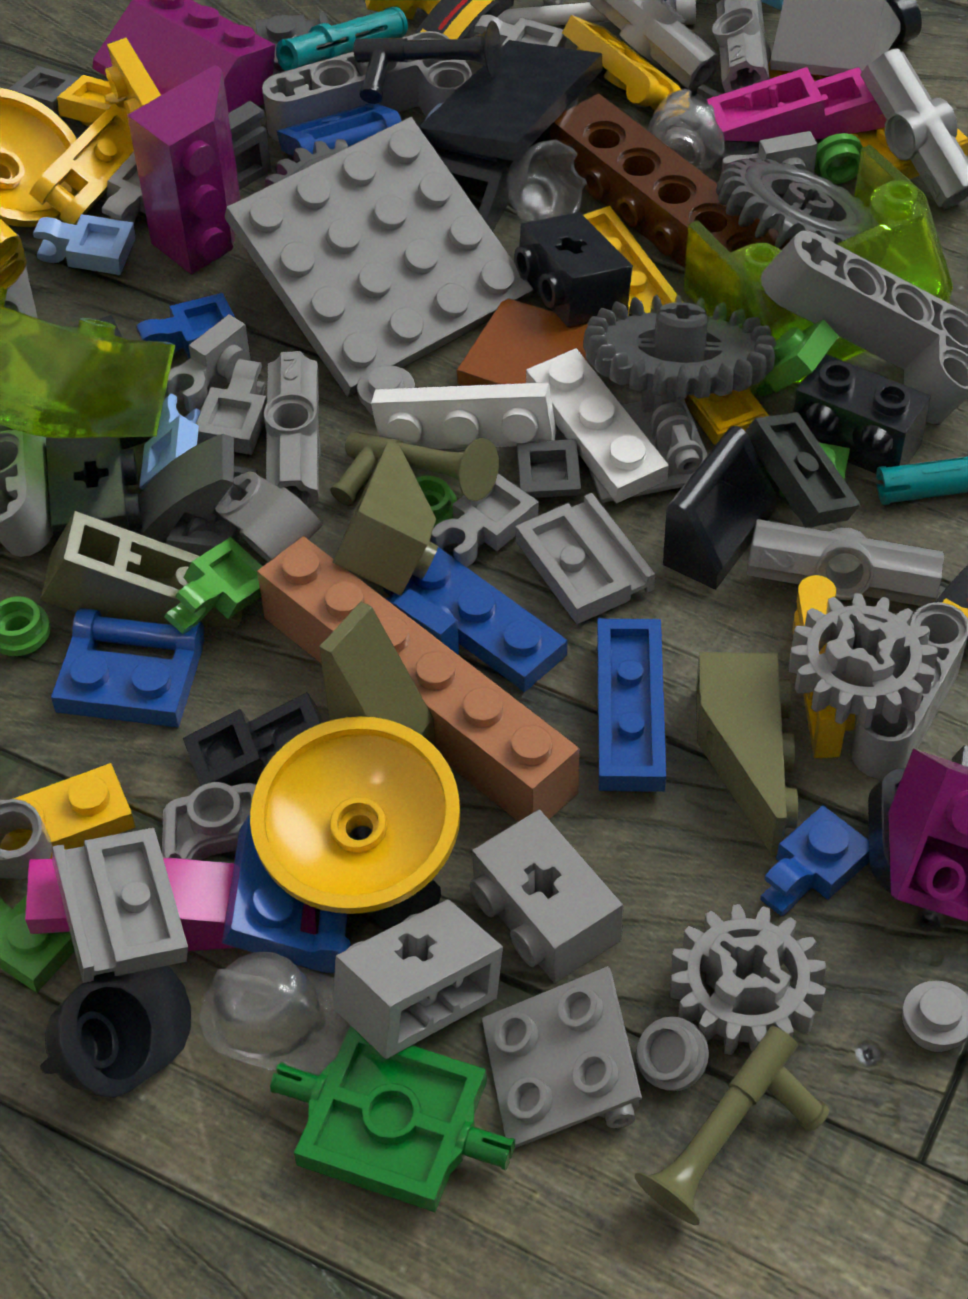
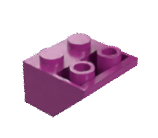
[888,748,968,922]

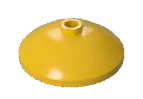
[0,88,79,227]
[250,716,460,914]

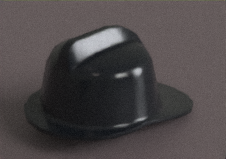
[40,966,191,1098]

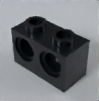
[793,354,931,474]

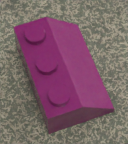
[92,0,275,113]
[127,65,240,275]

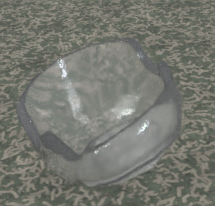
[647,89,725,173]
[506,140,586,222]

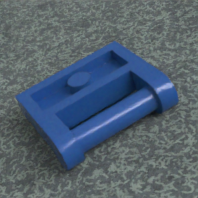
[276,103,402,156]
[51,608,205,728]
[222,815,351,973]

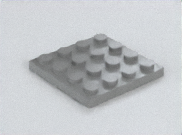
[225,117,533,397]

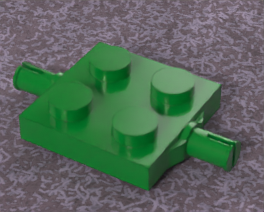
[270,1026,516,1212]

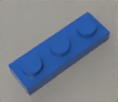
[407,547,567,693]
[597,618,666,792]

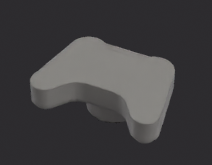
[162,782,256,861]

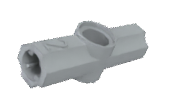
[587,0,720,92]
[712,0,772,93]
[860,48,968,210]
[264,351,322,508]
[747,519,944,606]

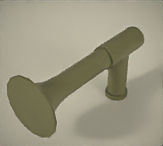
[330,431,499,505]
[635,1026,829,1225]

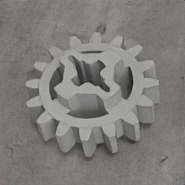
[788,593,938,728]
[670,904,826,1055]

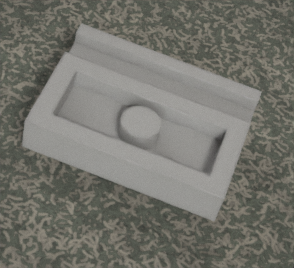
[515,493,655,624]
[52,828,188,983]

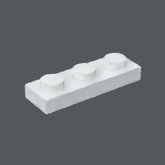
[526,348,669,503]
[371,382,556,449]

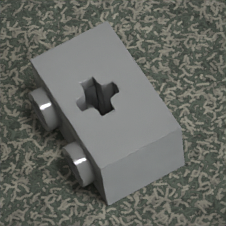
[470,809,623,984]
[333,899,503,1059]

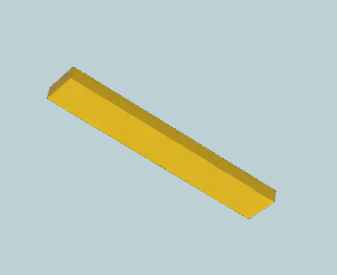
[583,206,769,446]

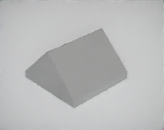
[770,0,900,76]

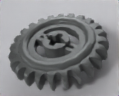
[716,158,889,265]
[583,295,776,398]

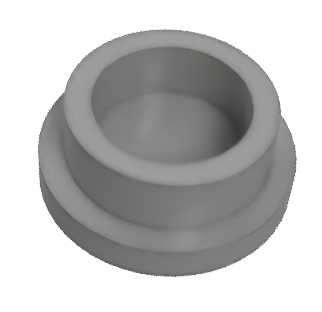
[357,365,415,416]
[902,981,968,1052]
[636,1017,709,1091]

